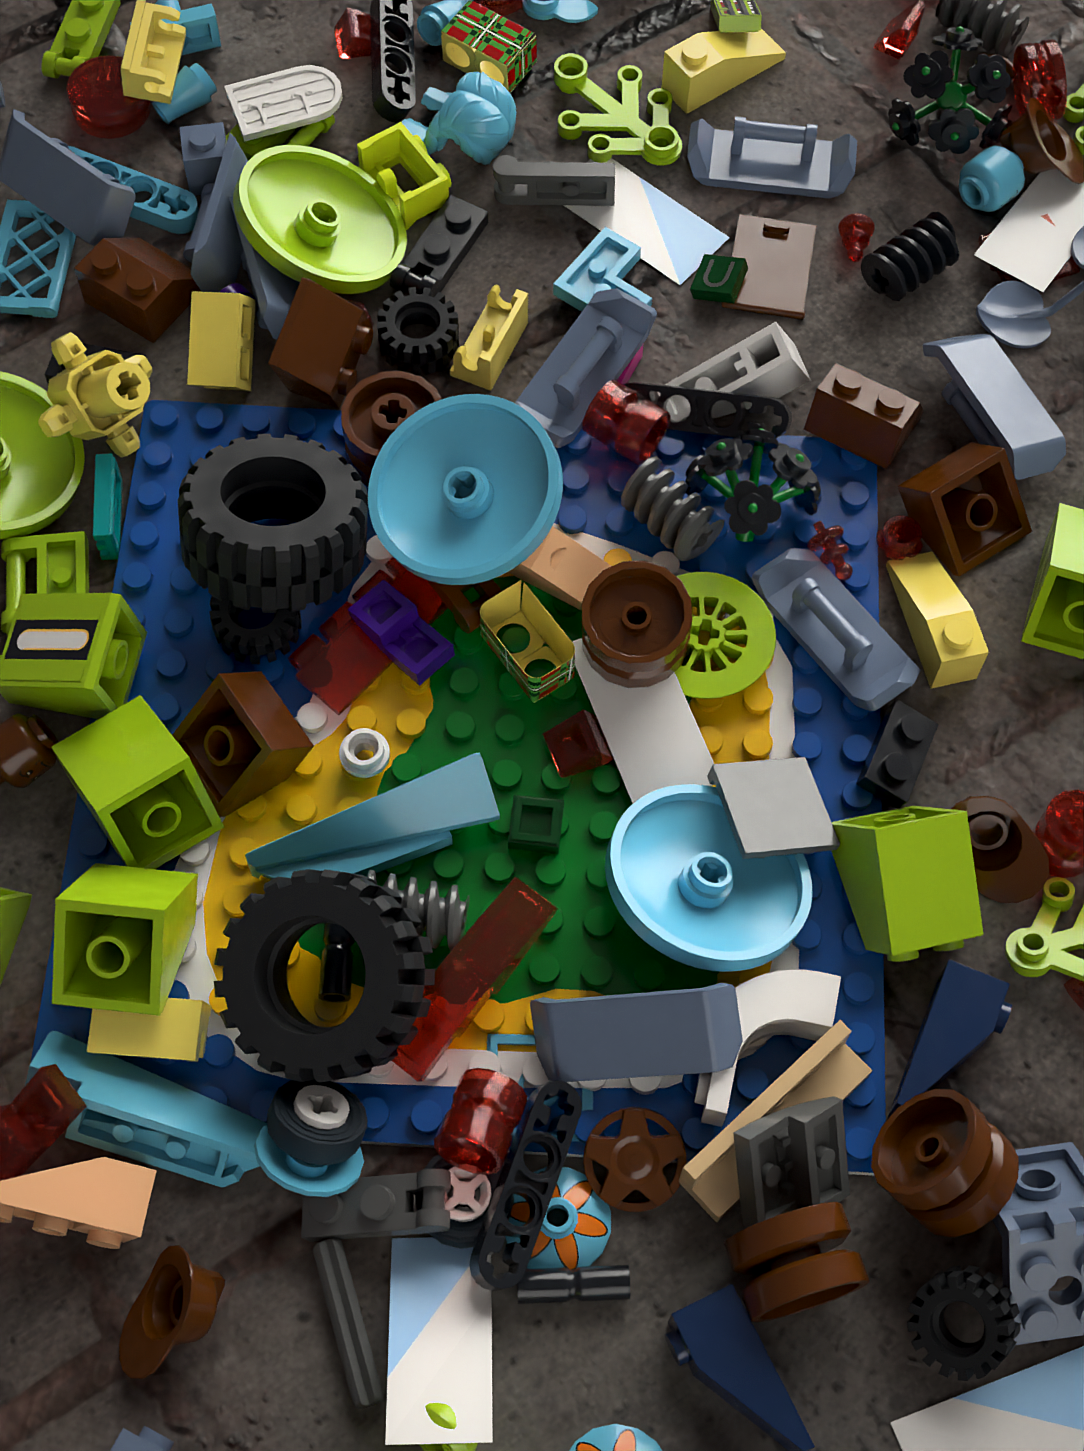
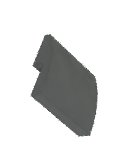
[733,1096,850,1229]

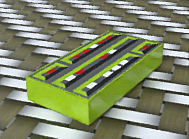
[711,0,762,33]

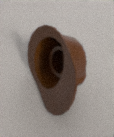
[1000,97,1084,184]
[951,796,1049,903]
[119,1245,225,1379]

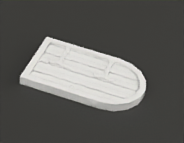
[224,65,343,142]

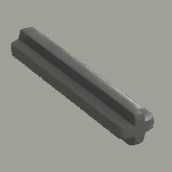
[313,1238,384,1409]

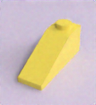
[661,29,786,114]
[886,551,989,689]

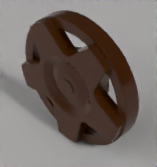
[584,1106,686,1212]

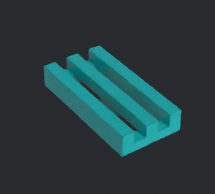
[93,453,123,560]

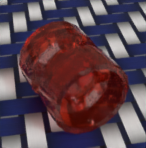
[582,379,671,465]
[1033,790,1084,878]
[434,1068,528,1175]

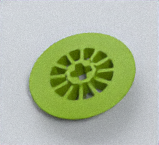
[675,572,776,699]

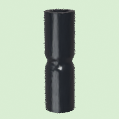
[318,923,355,1003]
[517,1265,631,1304]

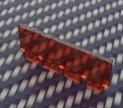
[288,557,448,715]

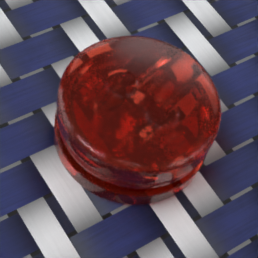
[1013,39,1067,121]
[67,55,151,139]

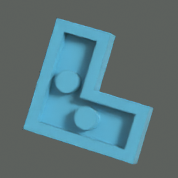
[553,227,652,312]

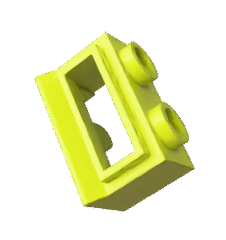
[357,122,452,230]

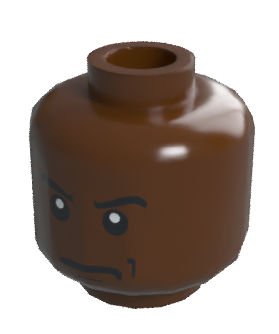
[0,713,59,788]

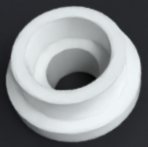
[339,728,390,778]

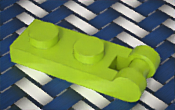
[42,0,121,84]

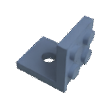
[992,1142,1084,1345]

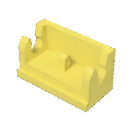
[121,0,186,104]
[450,285,528,391]
[187,291,256,391]
[87,998,211,1062]

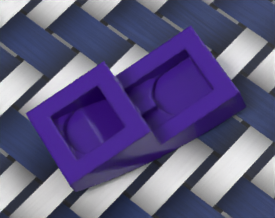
[348,579,455,686]

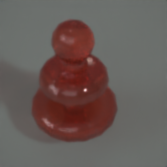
[838,213,875,263]
[807,521,853,581]

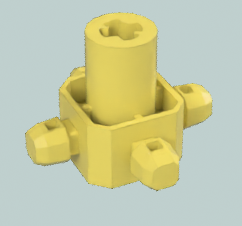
[38,332,152,458]

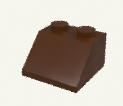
[74,238,201,343]
[268,277,374,409]
[803,363,924,469]
[898,442,1032,576]
[172,671,314,817]

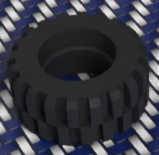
[177,434,368,613]
[214,869,435,1082]

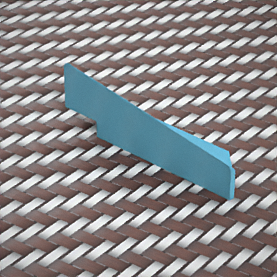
[245,753,500,880]
[20,1031,266,1188]

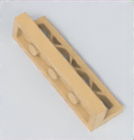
[678,1020,873,1222]

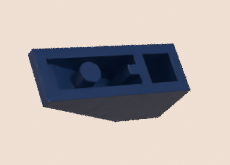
[888,959,1012,1117]
[664,1284,815,1451]

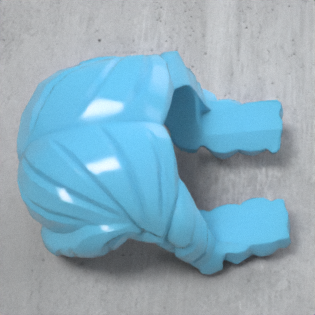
[402,72,516,165]

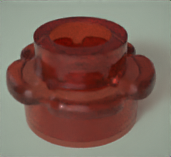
[876,515,923,560]

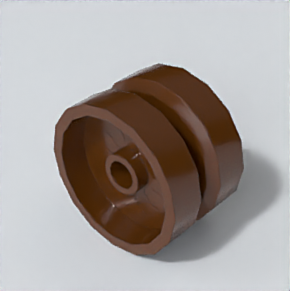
[341,371,442,487]
[581,561,693,688]
[871,1089,1019,1237]
[724,1202,870,1323]

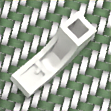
[694,969,841,1127]

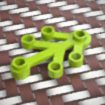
[554,53,682,166]
[1005,877,1084,981]

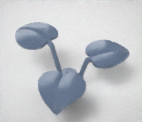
[976,226,1084,349]

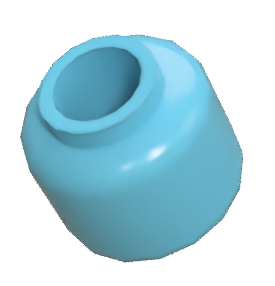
[959,146,1025,212]

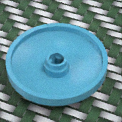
[368,394,563,585]
[605,784,812,972]

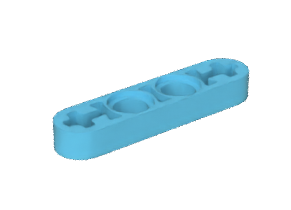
[68,146,199,234]

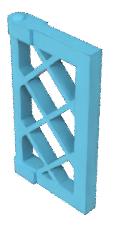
[0,199,76,318]

